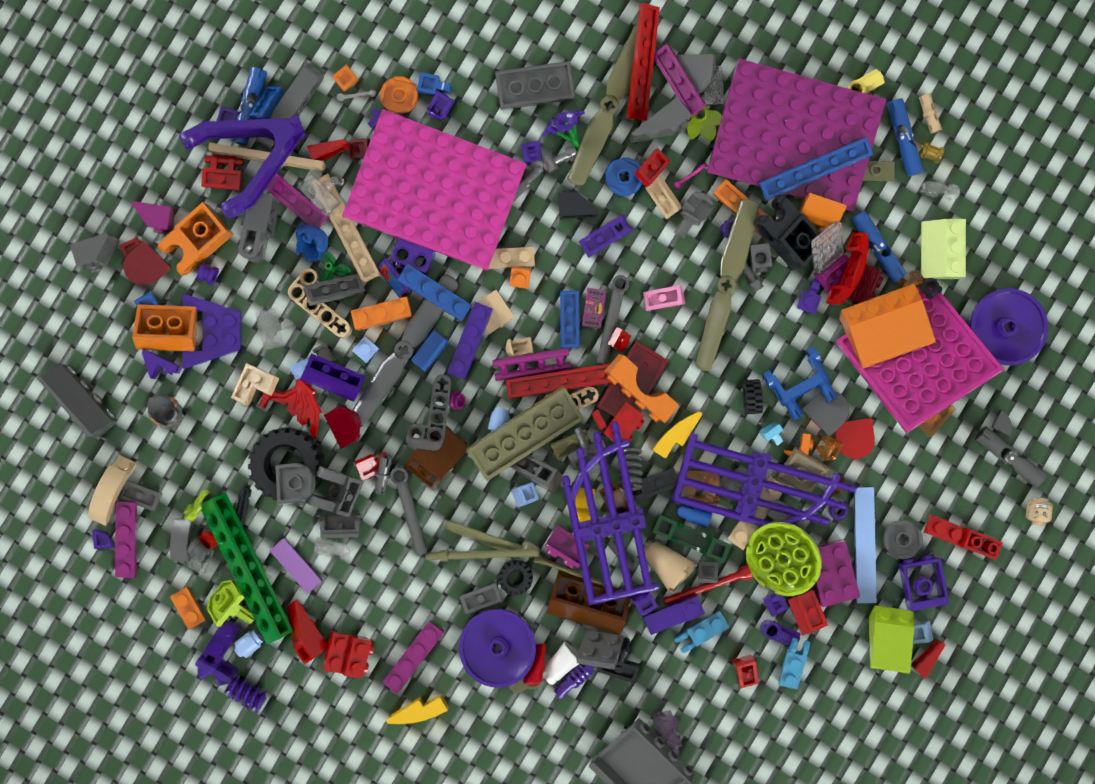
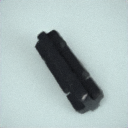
[236,487,252,525]

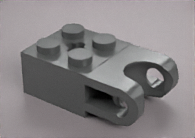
[238,193,281,263]

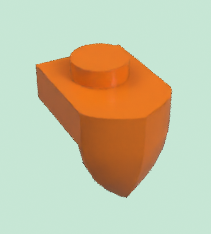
[784,433,813,456]

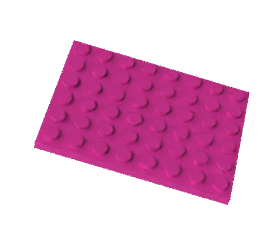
[342,109,527,271]

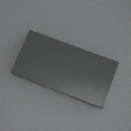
[495,61,575,110]

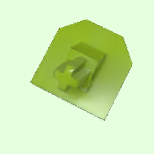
[207,580,254,627]

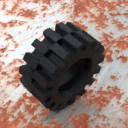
[742,379,763,415]
[498,560,533,596]

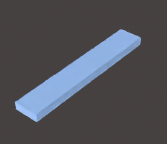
[853,487,877,603]

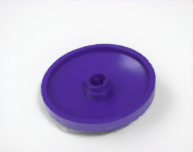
[969,288,1048,366]
[459,609,537,688]

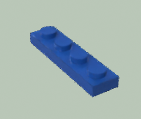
[397,264,472,321]

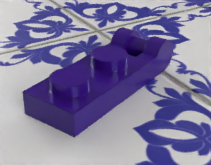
[579,214,633,258]
[195,620,241,675]

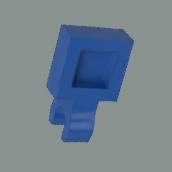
[417,72,452,96]

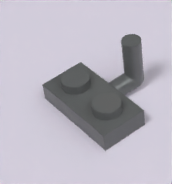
[568,427,608,470]

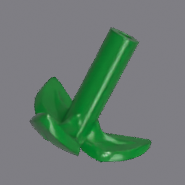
[320,252,351,282]

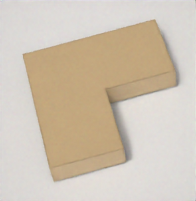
[231,363,279,406]

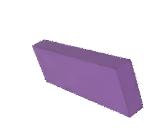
[270,538,323,594]

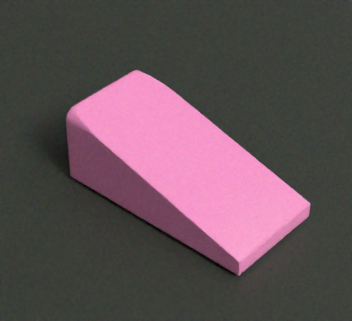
[643,285,686,311]

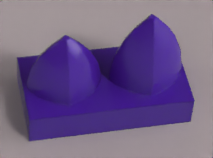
[195,656,239,686]

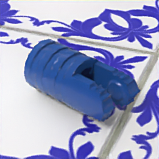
[677,504,712,528]

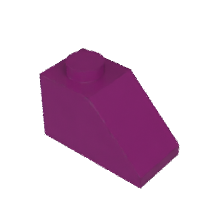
[132,201,175,234]

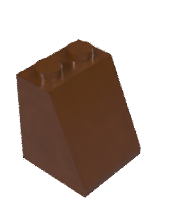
[404,425,469,491]

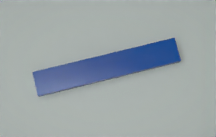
[759,137,874,201]

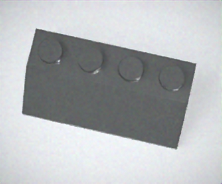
[37,364,118,437]

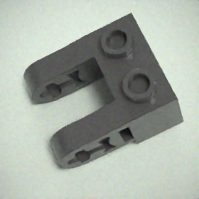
[305,466,364,517]

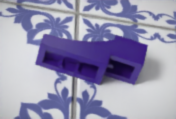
[643,594,705,635]

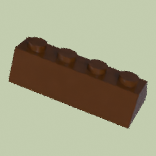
[546,570,631,635]

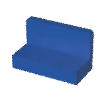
[411,330,449,372]

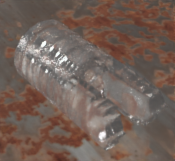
[314,537,351,557]

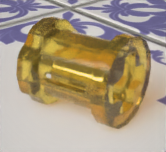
[920,141,944,163]

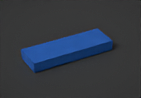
[560,291,580,348]

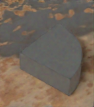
[991,411,1012,436]

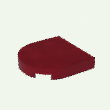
[123,239,171,286]
[324,405,362,449]

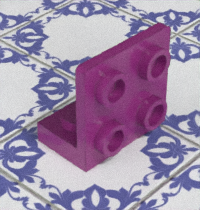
[545,525,590,569]

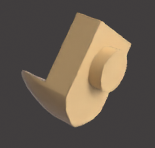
[506,337,534,357]

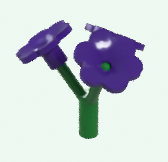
[542,111,585,152]

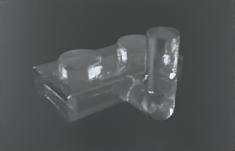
[300,175,344,216]
[255,308,294,350]

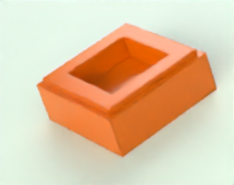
[332,64,359,92]

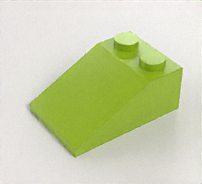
[869,605,914,674]

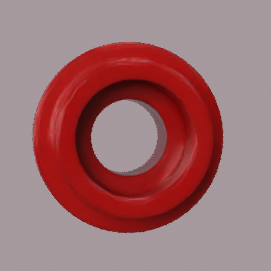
[199,531,217,549]

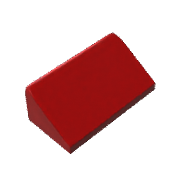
[523,643,546,686]

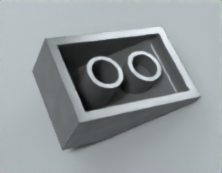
[629,97,691,144]

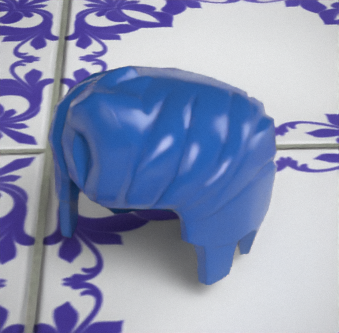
[296,222,328,261]

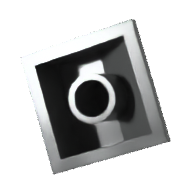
[70,233,120,273]

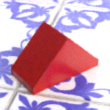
[732,654,759,689]

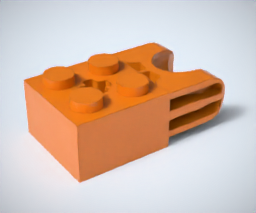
[158,202,234,276]

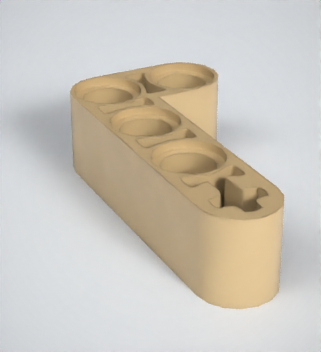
[288,269,352,338]

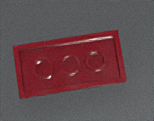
[597,341,669,417]

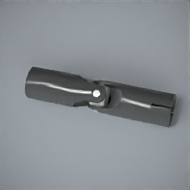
[975,426,1047,488]

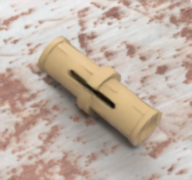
[918,93,942,134]

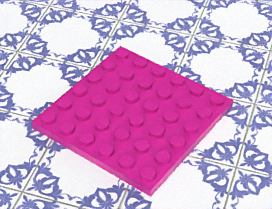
[836,287,1003,434]

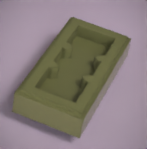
[863,161,895,182]
[550,429,591,460]

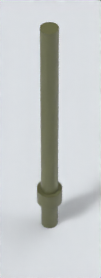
[425,549,539,562]

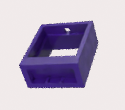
[898,554,950,611]

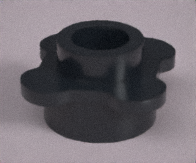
[919,278,942,300]

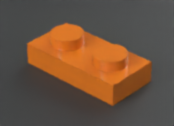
[170,586,207,630]

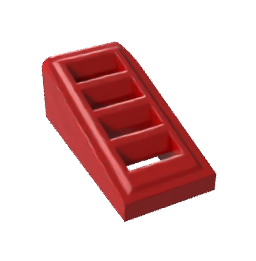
[307,139,352,161]
[911,639,946,679]

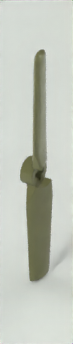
[567,25,637,185]
[696,199,759,371]
[445,520,605,587]

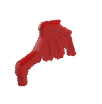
[259,378,322,439]

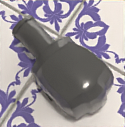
[674,191,714,239]

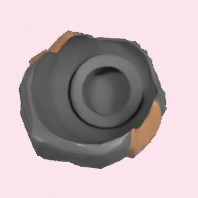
[148,395,182,429]

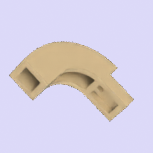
[88,455,137,526]

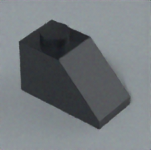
[558,189,598,219]

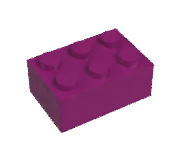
[813,539,861,607]

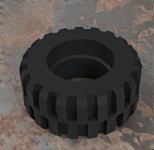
[248,428,325,501]

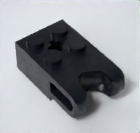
[753,195,825,270]

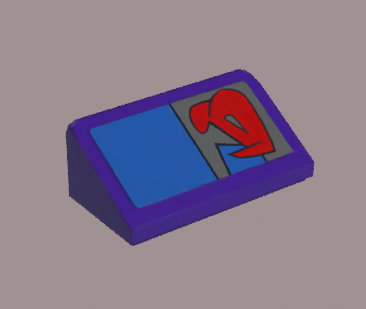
[378,258,410,298]

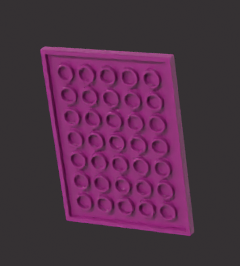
[707,59,886,212]

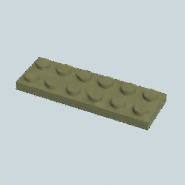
[466,386,584,481]

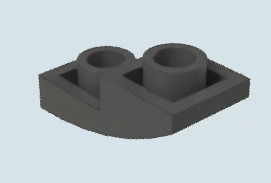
[170,519,194,562]

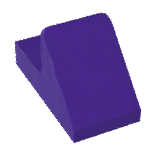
[142,349,183,379]

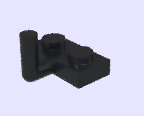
[597,637,640,683]

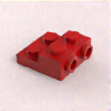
[322,631,374,679]

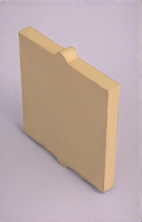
[470,290,515,335]

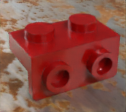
[603,402,645,442]

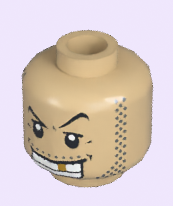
[1026,497,1053,526]

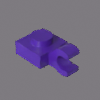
[796,279,822,314]

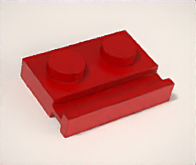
[787,589,829,636]

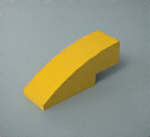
[652,412,703,458]
[386,694,449,724]

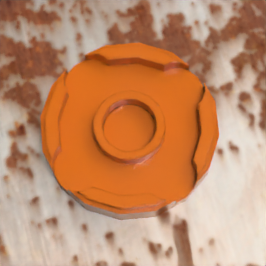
[380,76,418,115]

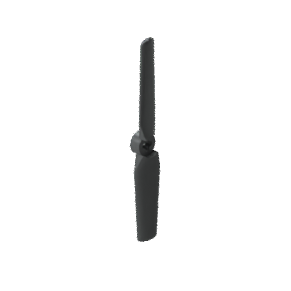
[353,274,458,427]

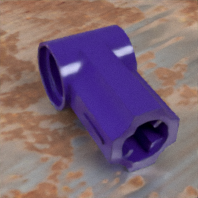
[760,619,801,647]

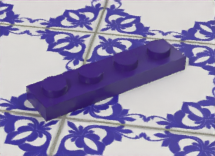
[447,302,494,380]

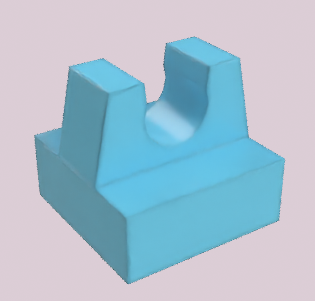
[759,421,784,445]

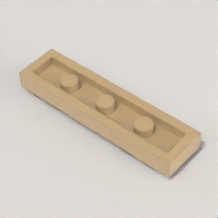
[727,476,783,550]

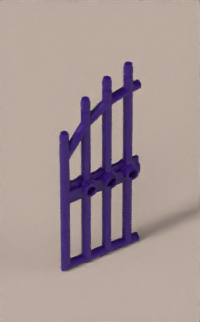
[562,422,659,605]
[671,433,857,527]

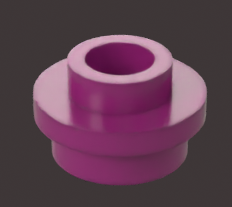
[449,391,466,410]

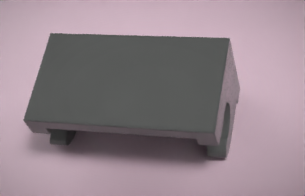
[320,515,361,538]

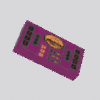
[582,288,606,329]

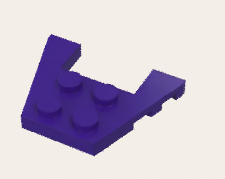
[182,294,242,369]

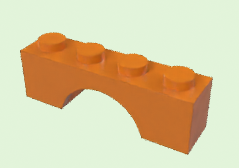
[604,354,680,423]

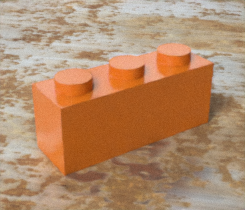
[351,297,413,331]

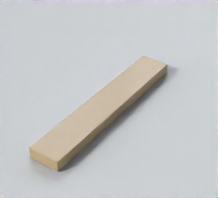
[208,143,326,172]
[311,174,381,284]

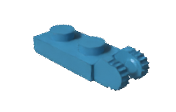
[674,610,730,653]
[778,638,810,689]

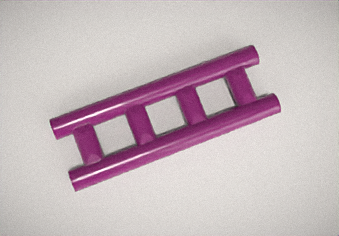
[492,348,571,381]

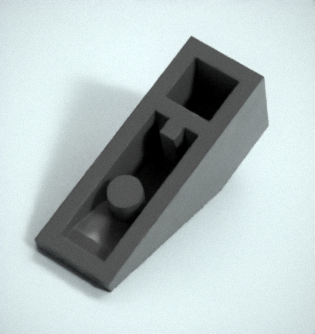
[510,455,563,494]

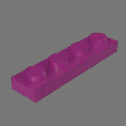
[654,44,707,118]
[266,174,329,228]
[115,500,137,578]
[382,620,444,694]

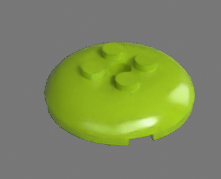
[746,522,822,596]

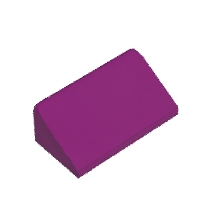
[813,254,849,292]

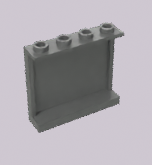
[589,718,695,784]

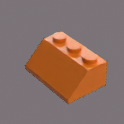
[132,305,197,351]

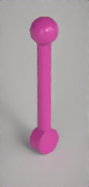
[674,162,708,189]

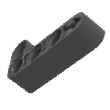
[406,375,451,451]

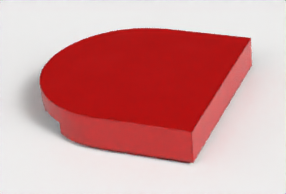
[834,418,875,459]

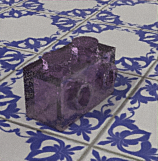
[652,710,682,754]

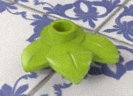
[687,107,722,141]
[183,490,210,522]

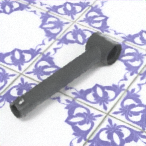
[596,275,629,364]
[390,466,428,556]

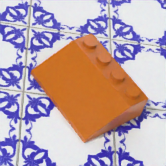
[839,284,936,369]

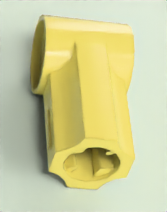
[847,69,885,94]

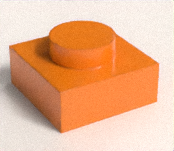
[509,266,531,289]

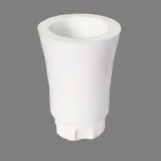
[543,641,578,685]

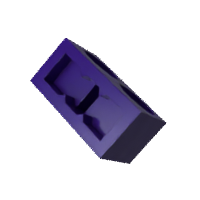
[390,238,435,275]

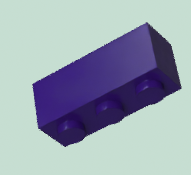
[300,353,365,402]

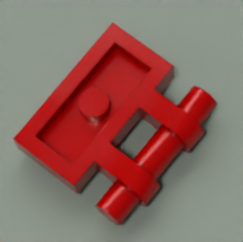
[201,154,244,191]

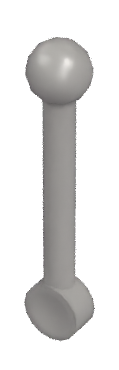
[337,89,376,102]

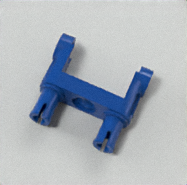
[762,346,838,421]

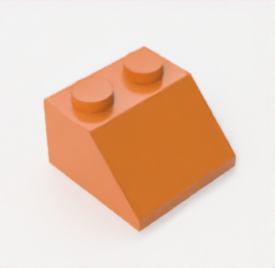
[799,193,847,234]

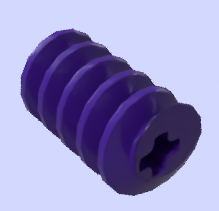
[223,674,267,714]

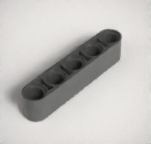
[255,64,324,151]

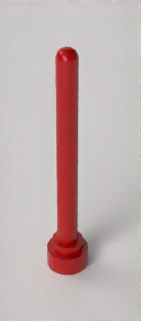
[663,564,753,605]

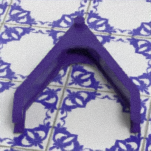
[179,115,305,219]

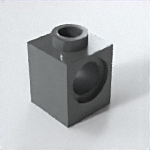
[748,243,772,273]

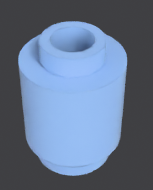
[488,407,511,432]
[234,630,264,658]

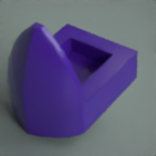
[427,90,455,120]
[631,592,659,616]

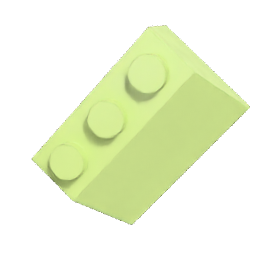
[921,219,966,279]

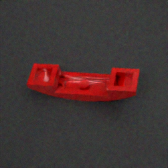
[825,232,868,305]

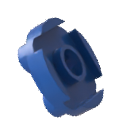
[605,157,642,197]

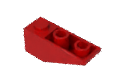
[287,599,328,664]

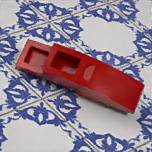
[924,514,1003,560]

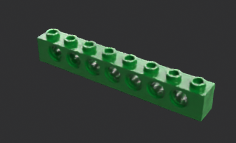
[201,493,293,645]

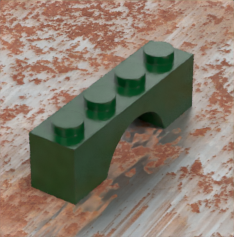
[651,513,732,563]

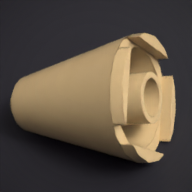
[644,541,697,593]

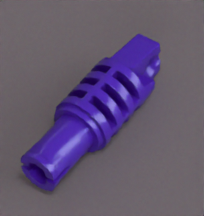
[554,664,596,699]

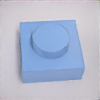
[352,336,379,363]
[290,358,308,380]

